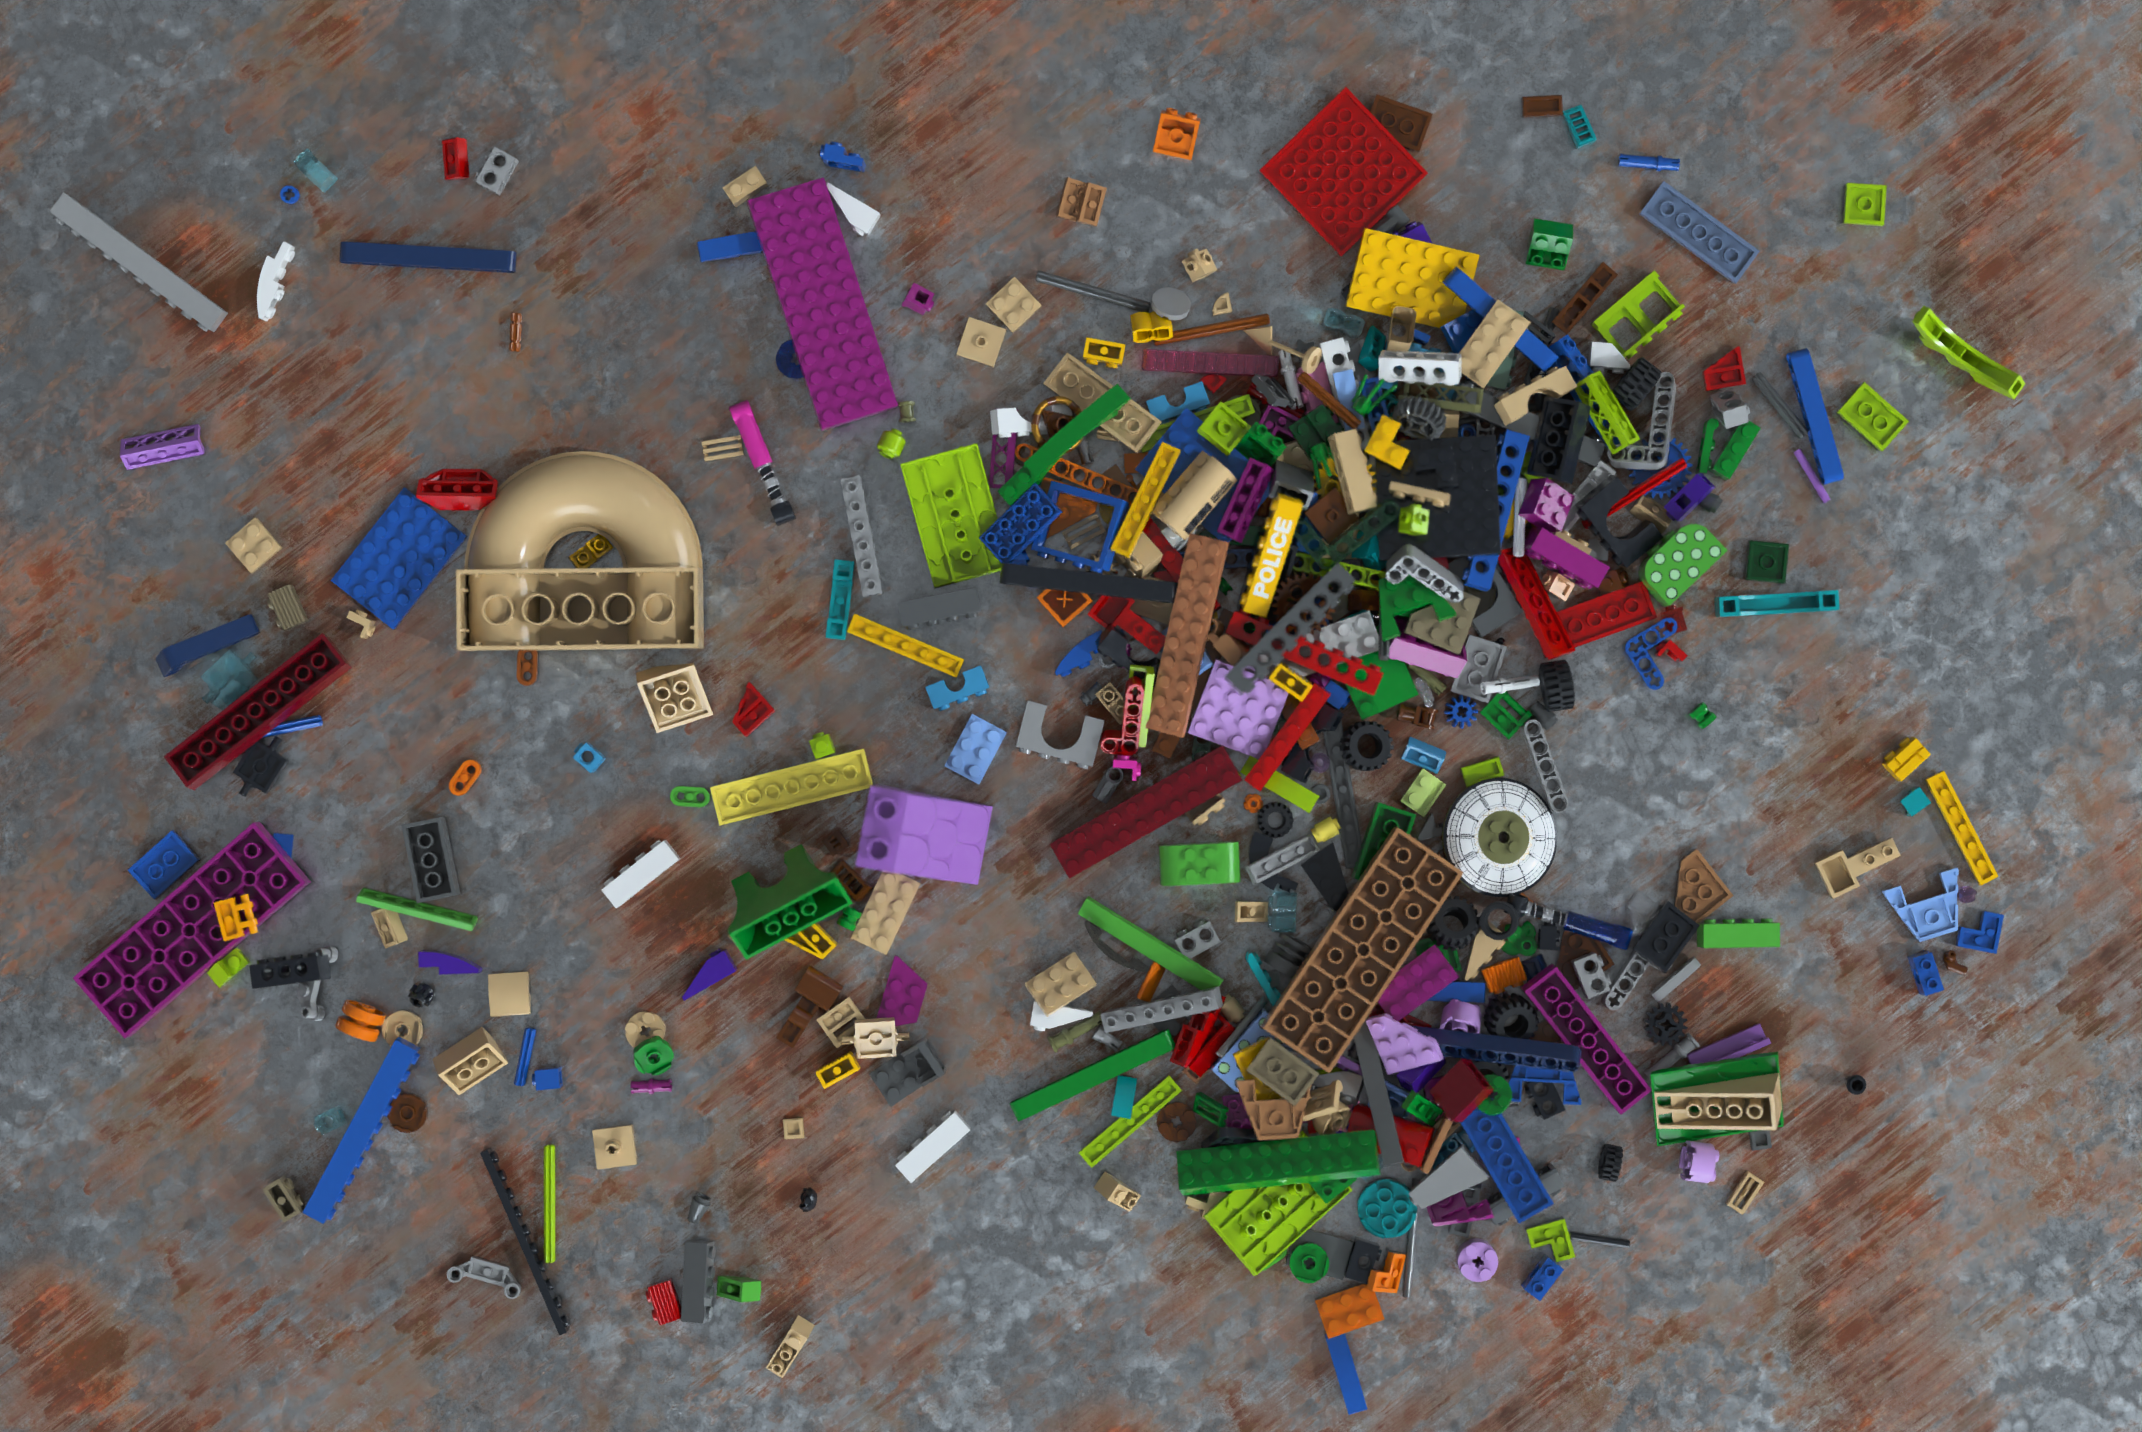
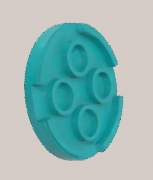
[1358,1178,1417,1238]

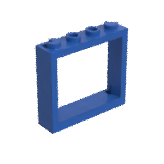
[1031,481,1130,573]

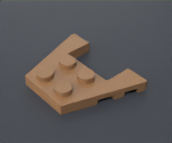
[1235,1079,1313,1140]

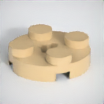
[382,1010,423,1047]
[625,1011,666,1048]

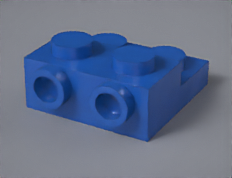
[820,142,866,173]

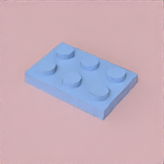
[944,714,1007,784]

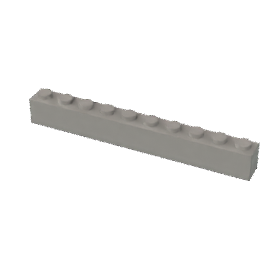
[49,192,228,332]

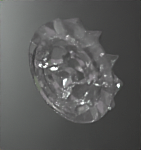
[1415,677,1434,708]

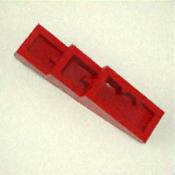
[1170,995,1226,1068]

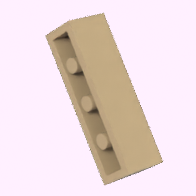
[1328,429,1377,515]

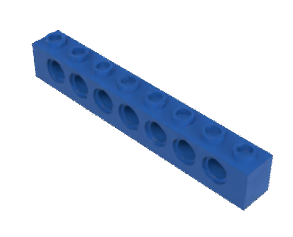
[1462,430,1530,591]

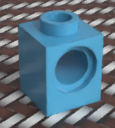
[573,742,606,773]

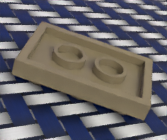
[1246,1037,1319,1106]

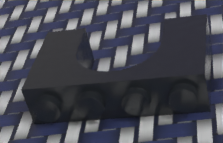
[1575,474,1663,568]

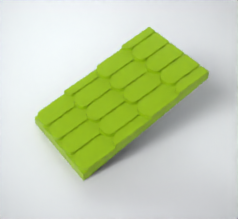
[900,443,1002,589]
[1203,1130,1352,1276]

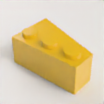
[785,923,838,960]

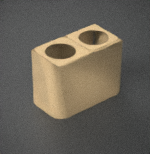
[1386,306,1416,351]

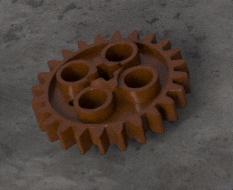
[1271,570,1336,634]

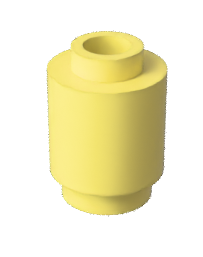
[1310,817,1341,843]

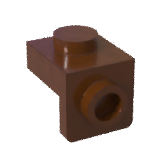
[1599,567,1629,596]

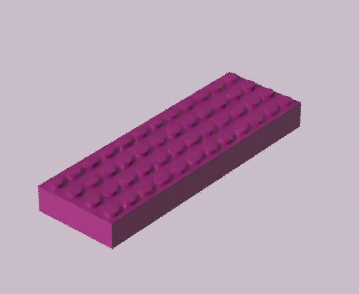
[747,177,898,431]
[73,821,311,1039]

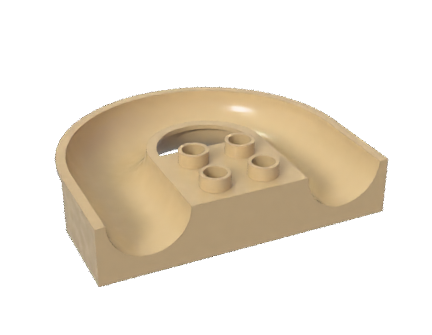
[456,451,704,651]

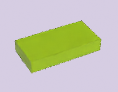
[1460,756,1504,787]

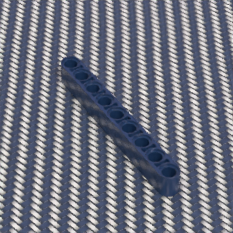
[339,242,517,273]
[1411,1026,1581,1072]

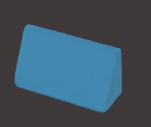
[1401,737,1446,774]

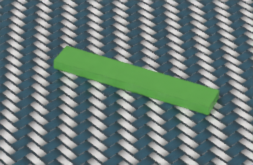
[356,888,478,931]

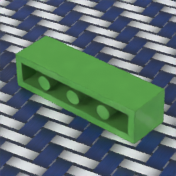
[1697,918,1780,948]

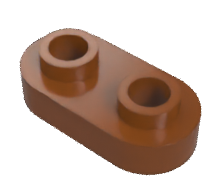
[516,650,538,686]

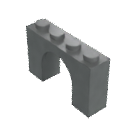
[1448,557,1523,638]

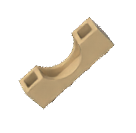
[1494,366,1577,426]

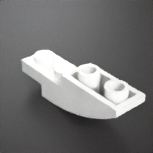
[257,241,295,322]

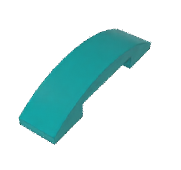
[825,559,855,640]

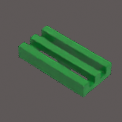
[1193,1092,1229,1128]

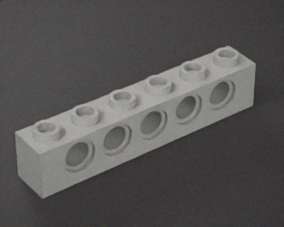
[840,475,884,597]
[1100,986,1224,1033]

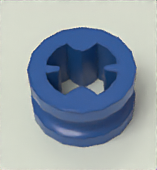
[280,186,300,204]

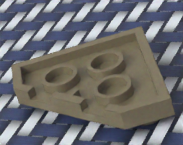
[1403,592,1480,655]

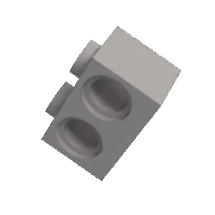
[475,147,519,196]
[1710,388,1750,429]
[1174,919,1221,959]
[1571,952,1611,999]

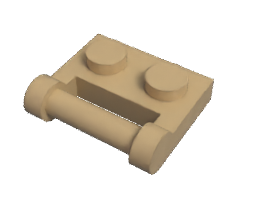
[817,996,865,1048]
[1303,1080,1343,1121]

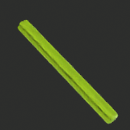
[544,1144,555,1263]

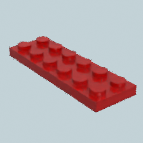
[1498,547,1576,660]
[1537,581,1657,658]

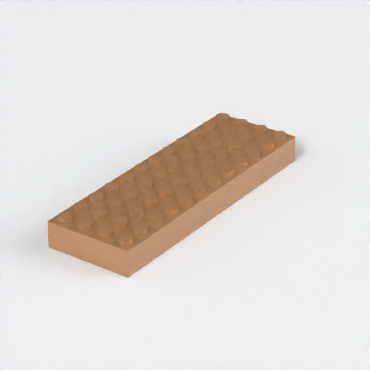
[1260,827,1464,1073]

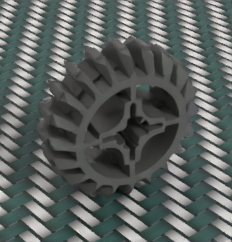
[1392,396,1447,440]

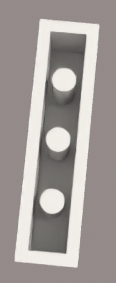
[602,840,681,908]
[895,1110,971,1183]

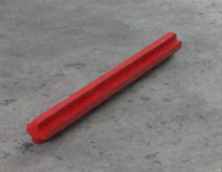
[1582,458,1687,529]

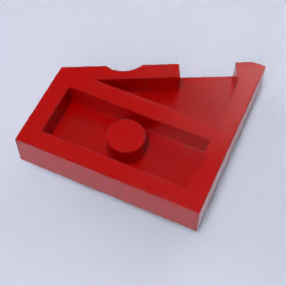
[1702,346,1746,391]
[732,682,776,737]

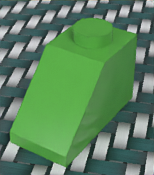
[716,1276,761,1302]

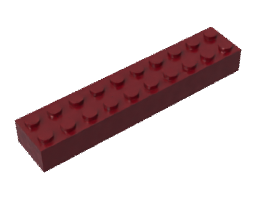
[163,633,352,790]
[1050,745,1243,879]

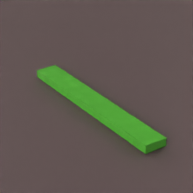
[1078,896,1223,990]

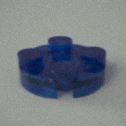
[776,340,803,379]

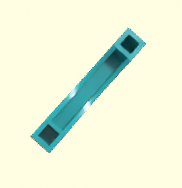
[1714,590,1840,618]

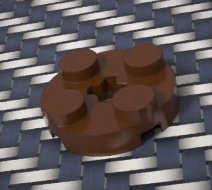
[1157,1101,1196,1142]

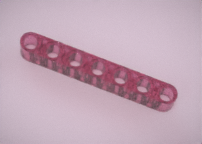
[1142,349,1279,377]

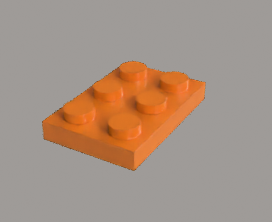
[1315,1283,1385,1339]

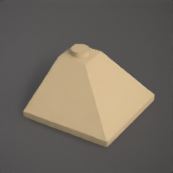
[636,663,713,733]

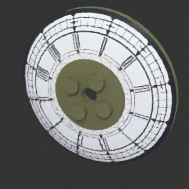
[1442,778,1557,897]

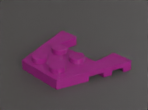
[1426,1191,1494,1227]

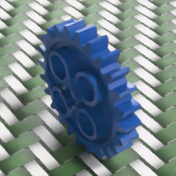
[1627,437,1693,500]

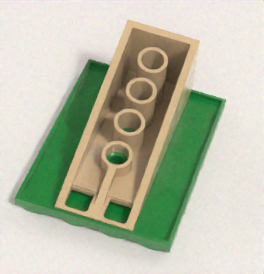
[1650,1052,1784,1146]

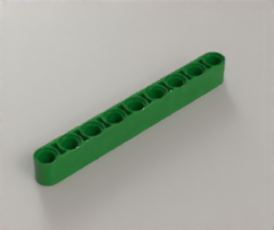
[1009,1029,1176,1121]

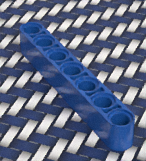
[1442,267,1559,373]
[1786,348,1844,485]

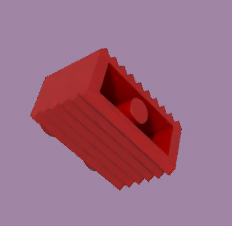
[645,1278,682,1325]

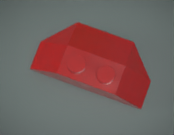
[416,469,498,510]

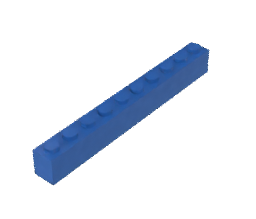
[302,1036,420,1224]

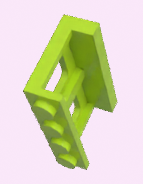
[1591,270,1685,360]

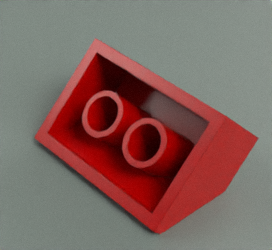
[1171,1014,1235,1077]

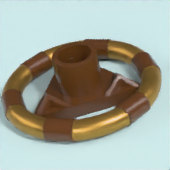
[1031,396,1083,453]

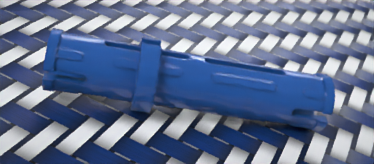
[1618,154,1680,172]

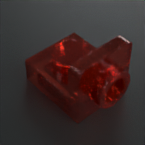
[1660,604,1687,633]

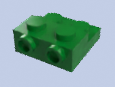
[1235,422,1287,467]

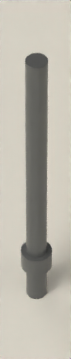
[1403,1178,1420,1297]

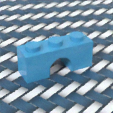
[1146,381,1210,425]
[925,665,990,711]

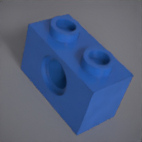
[1907,950,1944,996]
[1521,1254,1564,1301]

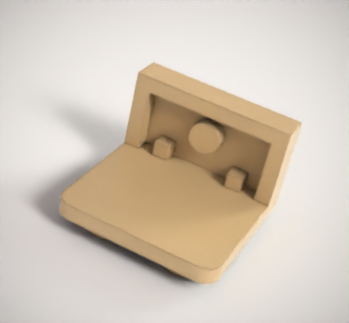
[1185,793,1226,826]

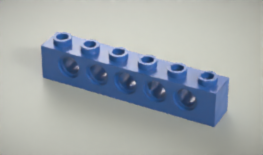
[1548,334,1620,449]

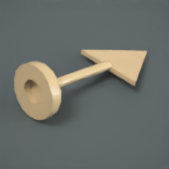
[1243,326,1322,374]

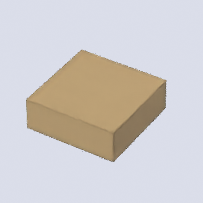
[783,1117,805,1139]

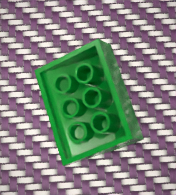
[1337,625,1419,720]

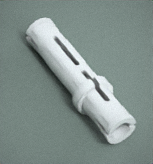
[1278,350,1304,410]
[1480,674,1540,695]

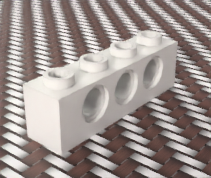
[1379,350,1462,386]

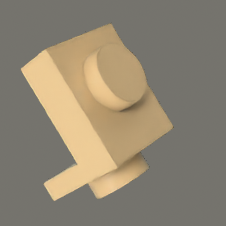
[346,609,376,639]

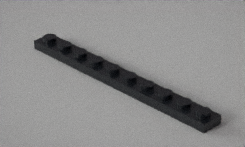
[480,1147,571,1336]

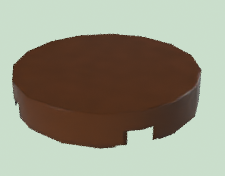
[388,1093,428,1133]

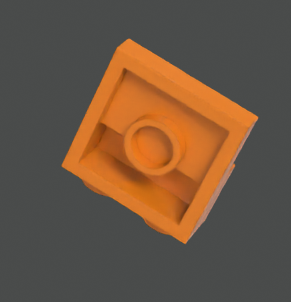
[1153,108,1200,160]

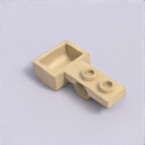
[1814,837,1901,899]

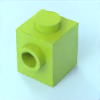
[809,732,836,759]

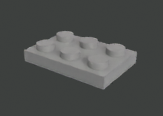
[1450,634,1507,703]

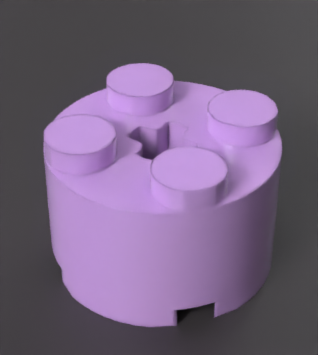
[1440,999,1482,1034]
[1679,1140,1719,1183]
[1456,1238,1498,1282]

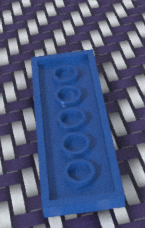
[1460,1098,1554,1224]

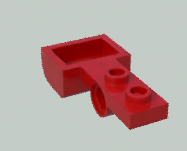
[1087,596,1166,655]

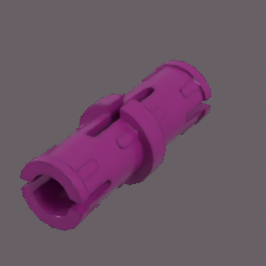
[631,1078,672,1094]

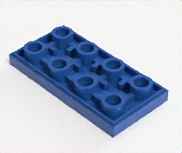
[979,483,1062,564]

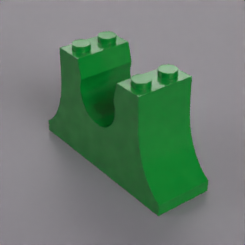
[727,844,853,960]

